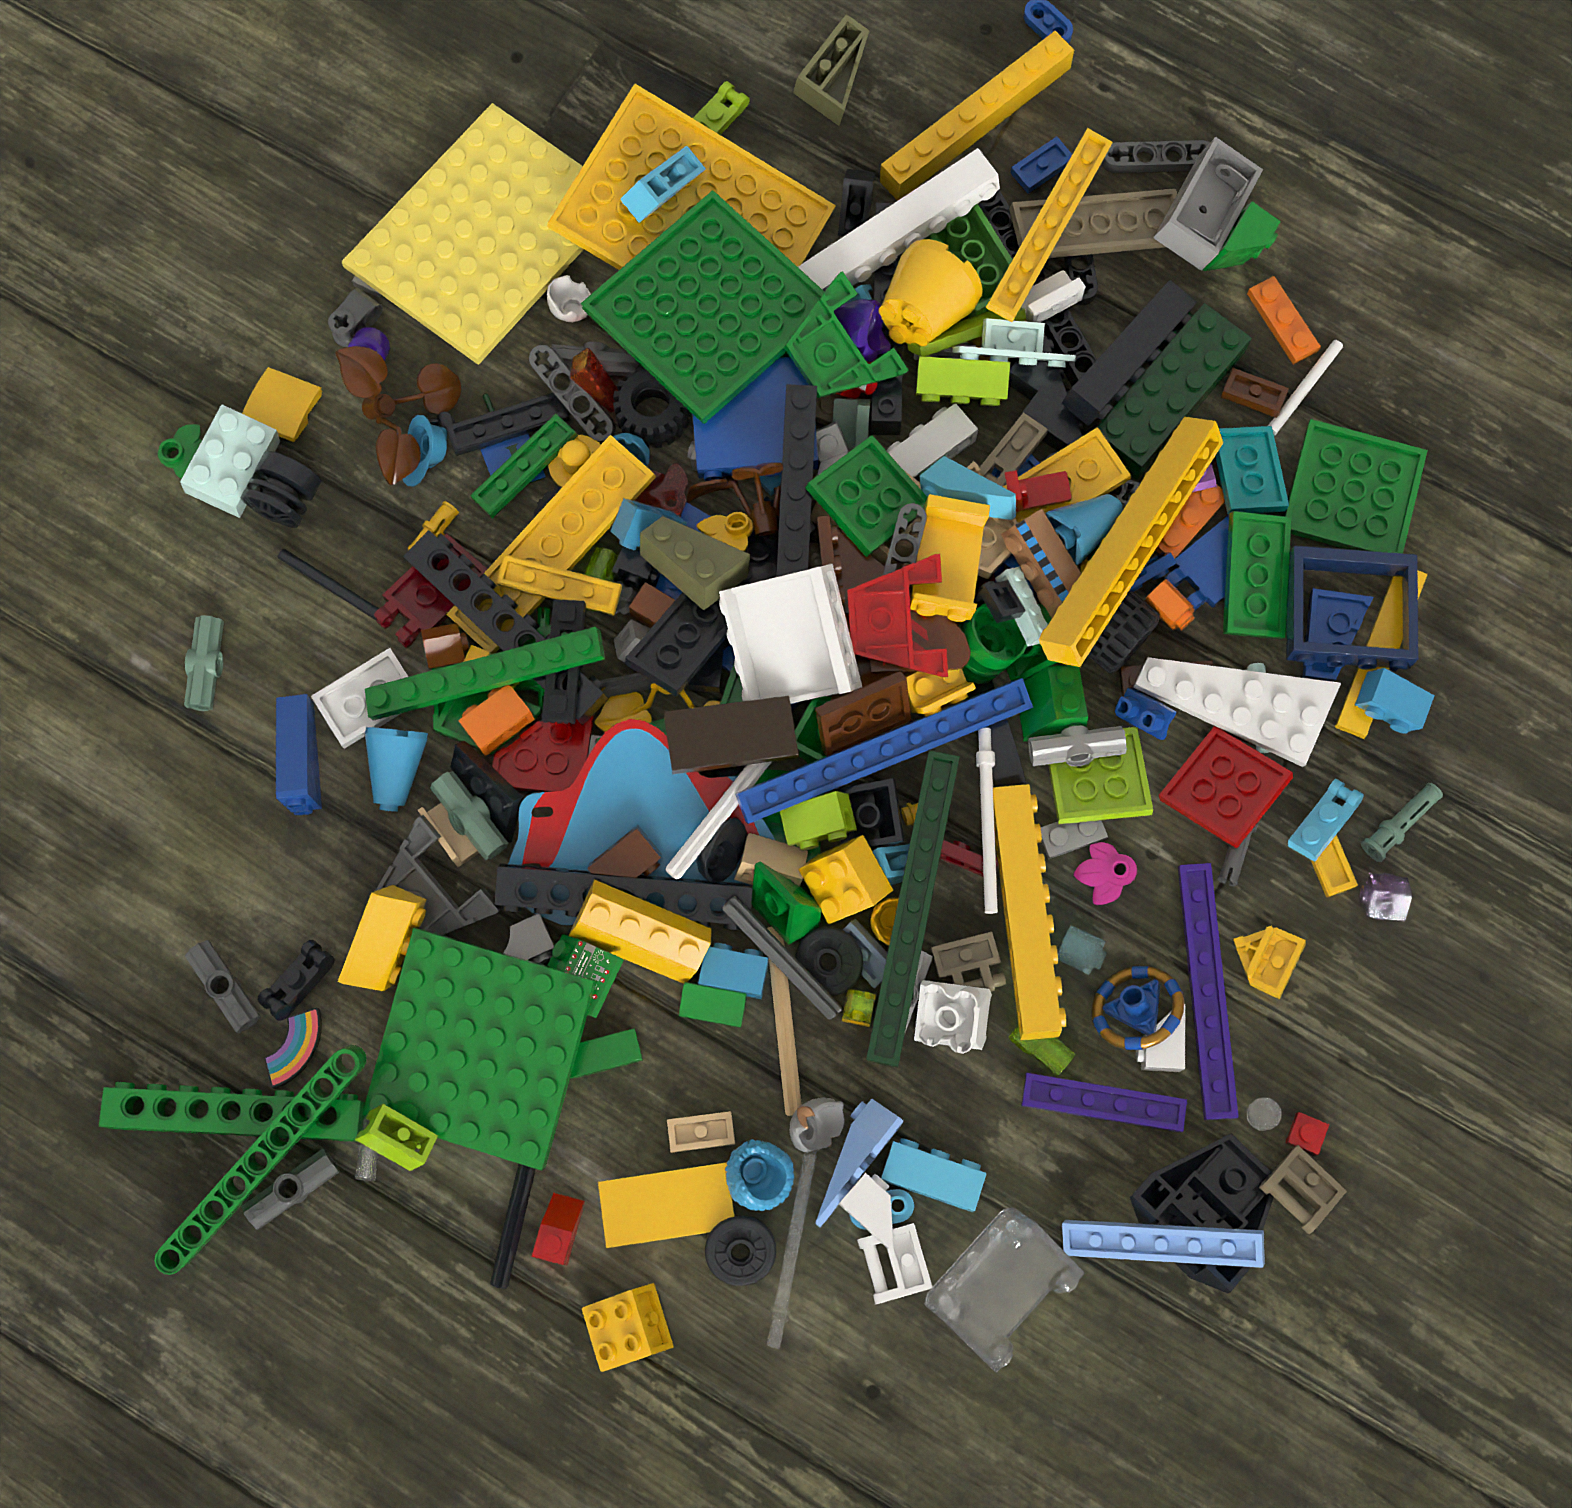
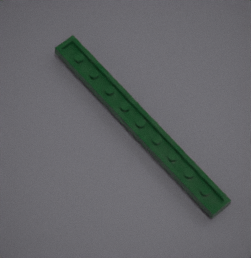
[866,750,960,1068]

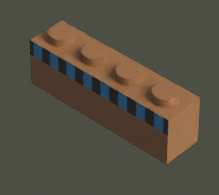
[1001,509,1081,618]

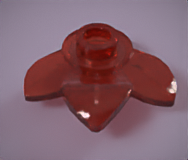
[635,462,688,515]

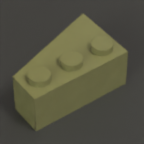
[640,516,750,610]

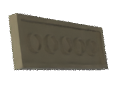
[1009,188,1177,258]

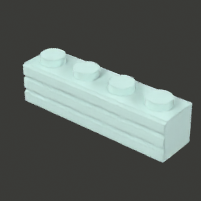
[995,567,1048,646]

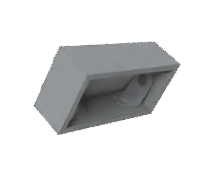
[1153,137,1263,271]

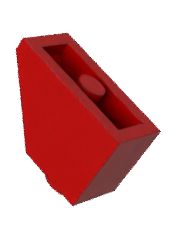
[531,1193,585,1266]

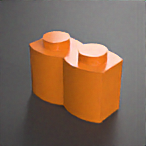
[1145,579,1195,631]

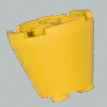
[878,239,982,347]

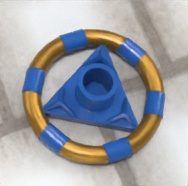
[1092,966,1184,1050]

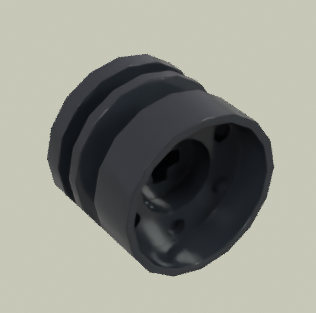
[240,451,322,528]

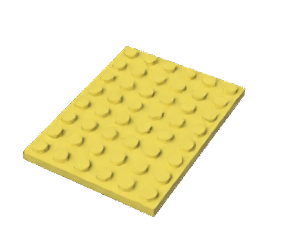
[342,103,584,365]

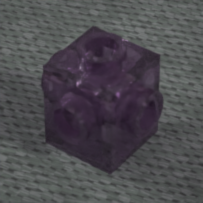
[1359,873,1412,921]

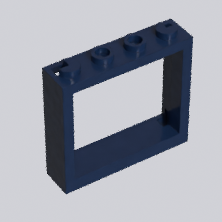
[1286,546,1418,672]

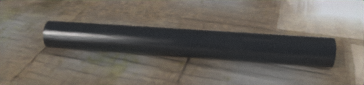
[278,548,379,620]

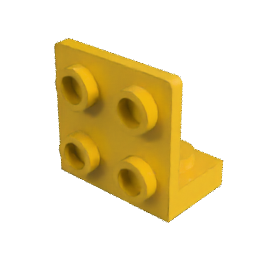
[582,1283,674,1372]

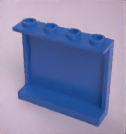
[693,357,818,481]

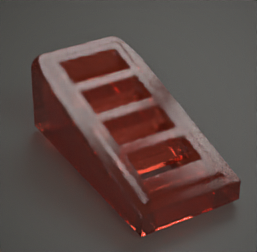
[570,348,618,413]

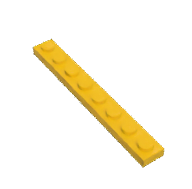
[986,128,1113,322]

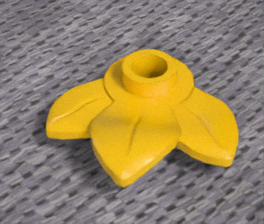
[696,512,753,551]

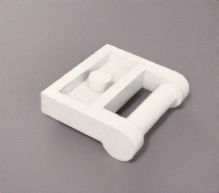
[857,1223,933,1305]

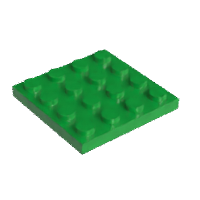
[1284,419,1428,554]

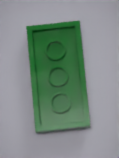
[1223,511,1292,639]

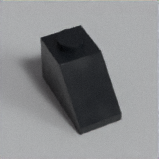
[838,169,876,236]

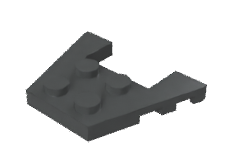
[375,815,502,935]

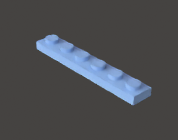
[1062,1220,1265,1268]

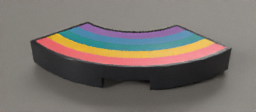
[264,1007,322,1089]

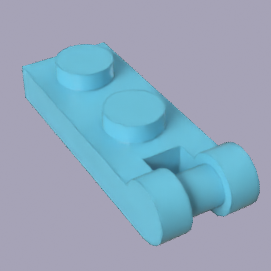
[1288,779,1364,862]

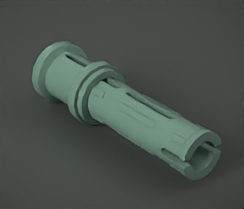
[1361,783,1443,862]

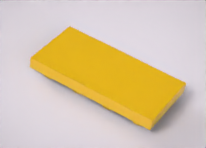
[598,1162,735,1248]

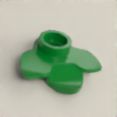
[158,424,202,479]

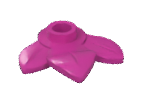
[1074,842,1137,905]

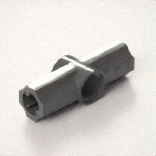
[549,342,641,380]
[185,940,261,1033]
[241,1148,341,1230]

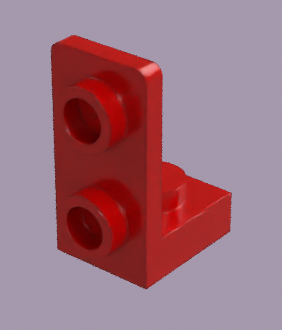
[1005,470,1072,512]

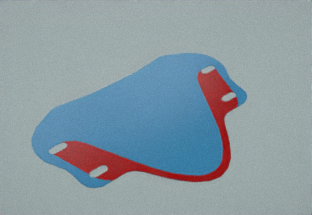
[508,719,775,925]

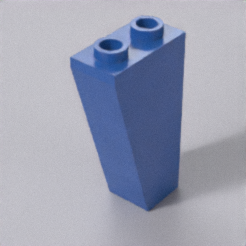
[276,694,322,815]

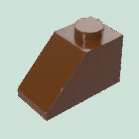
[587,825,662,878]

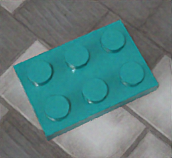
[1215,426,1289,514]

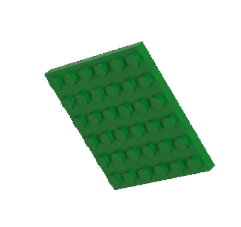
[581,190,825,424]
[363,928,597,1171]

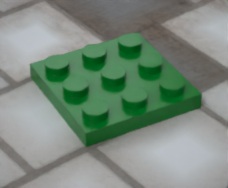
[805,435,928,557]

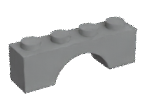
[503,914,555,965]

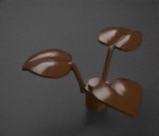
[335,346,461,485]
[686,462,816,536]

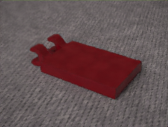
[374,534,487,649]

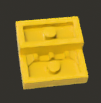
[242,367,322,442]

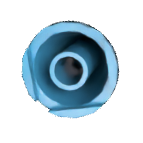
[1045,494,1123,565]
[365,727,428,812]

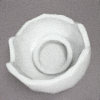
[547,275,591,323]

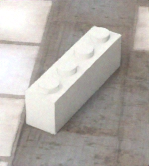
[886,403,978,482]

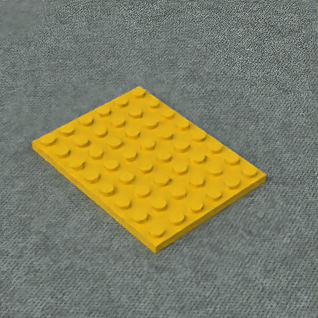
[547,84,836,270]

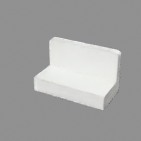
[1021,270,1085,323]

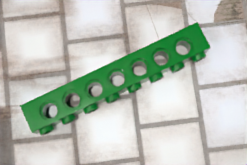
[99,1082,366,1142]

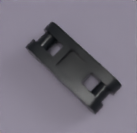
[257,940,335,1021]

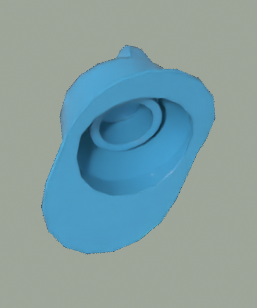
[403,415,447,487]

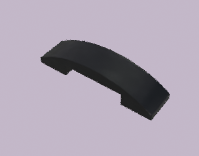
[965,680,1026,787]

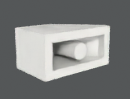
[1136,1004,1185,1072]
[839,1173,893,1249]

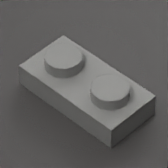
[1041,820,1108,859]

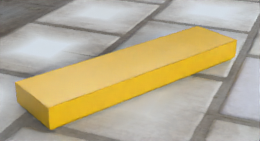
[496,554,622,615]

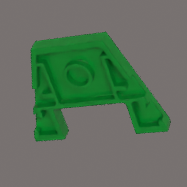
[784,271,909,398]

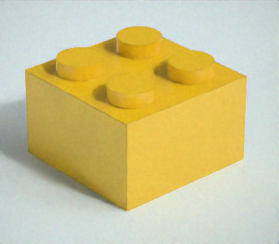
[798,835,893,924]

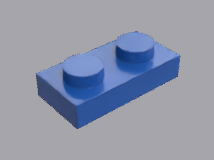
[1010,136,1072,194]

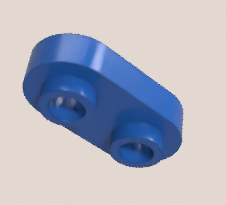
[1024,0,1073,43]

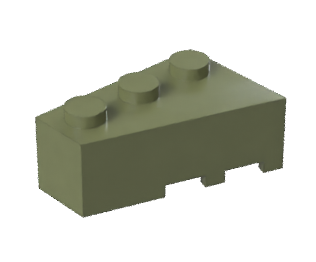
[793,14,869,126]

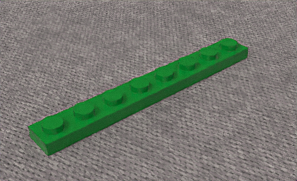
[365,627,605,721]

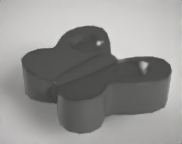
[608,581,638,616]

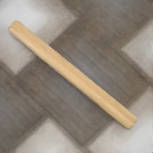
[767,927,802,1116]

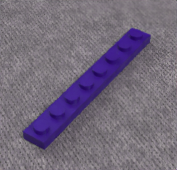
[1178,863,1239,1120]

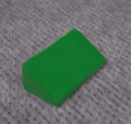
[679,982,747,1028]

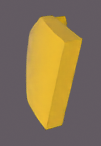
[1233,925,1306,999]

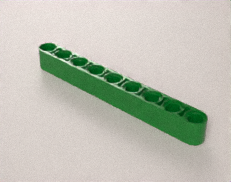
[154,1045,367,1275]

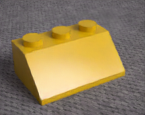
[338,885,427,991]

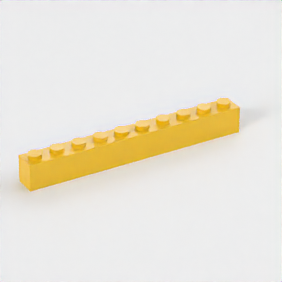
[1038,417,1223,667]

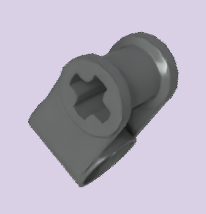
[328,288,383,347]

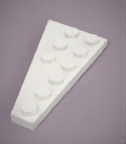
[1133,657,1341,767]

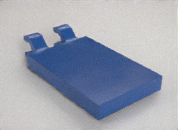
[1165,515,1229,612]

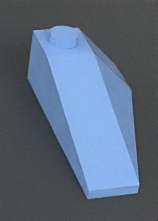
[815,1099,903,1228]

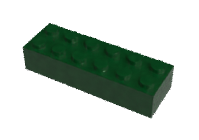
[1097,303,1252,480]

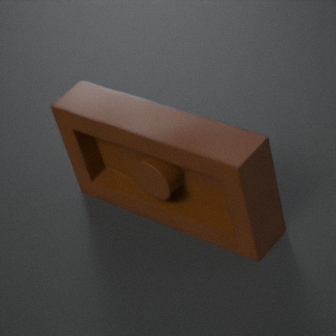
[1221,368,1289,418]

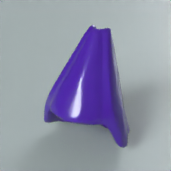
[834,299,890,362]

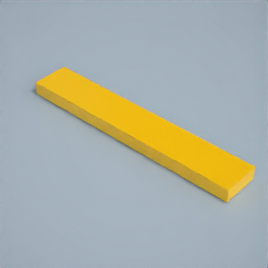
[1335,571,1427,739]

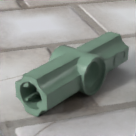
[184,615,224,711]
[430,771,508,861]

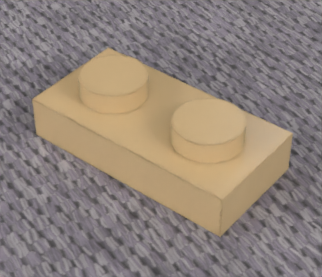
[667,1111,735,1153]

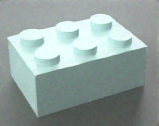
[180,405,280,518]

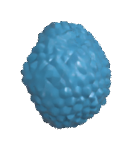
[725,1139,794,1211]

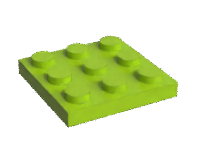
[1048,727,1153,824]

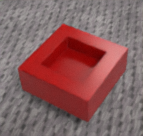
[1285,1112,1329,1156]

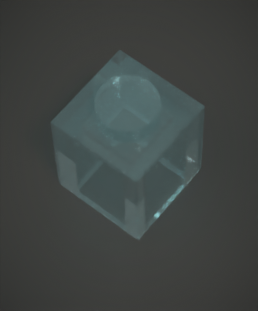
[1057,925,1107,975]

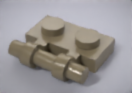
[930,932,1006,992]

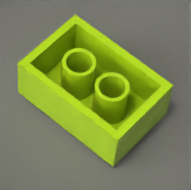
[915,356,1010,406]

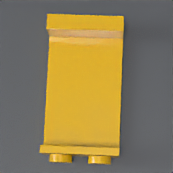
[910,494,990,622]

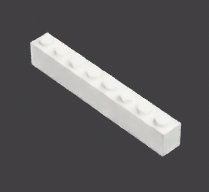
[798,148,1000,291]

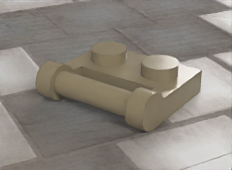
[1259,1145,1347,1235]

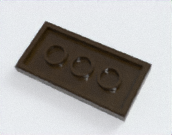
[664,696,799,775]

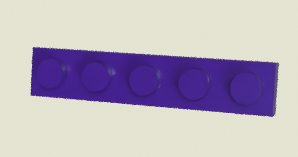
[1021,1073,1187,1133]

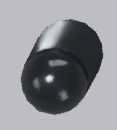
[696,817,747,883]

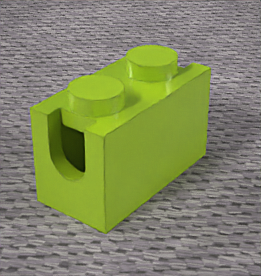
[780,791,857,851]
[355,1104,438,1171]

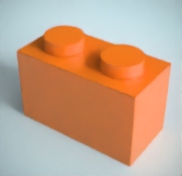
[458,685,535,756]

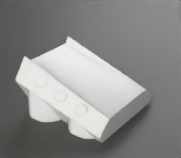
[914,980,992,1054]

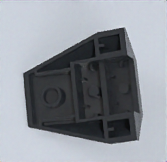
[1130,1133,1274,1294]

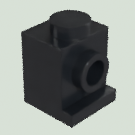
[612,546,661,588]

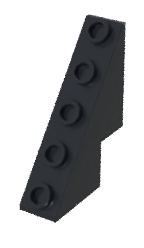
[1009,332,1083,452]

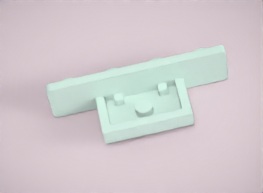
[952,318,1076,368]

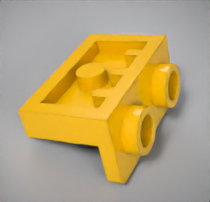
[904,668,976,716]

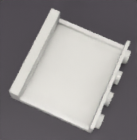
[719,564,862,704]

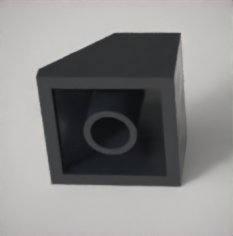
[834,778,904,851]

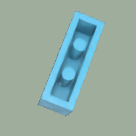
[881,1138,987,1212]

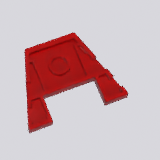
[847,554,948,678]

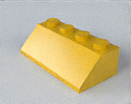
[569,879,711,984]

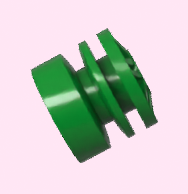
[958,603,1027,684]

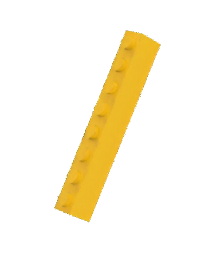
[880,31,1074,201]
[993,784,1066,1041]

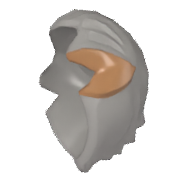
[789,1097,844,1152]

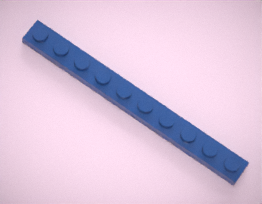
[735,678,1033,824]

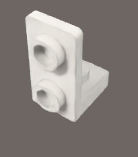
[816,421,850,475]

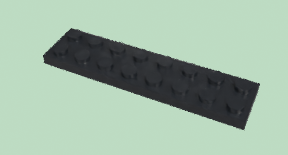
[625,496,816,697]

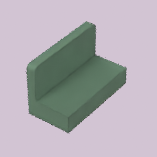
[833,398,870,451]

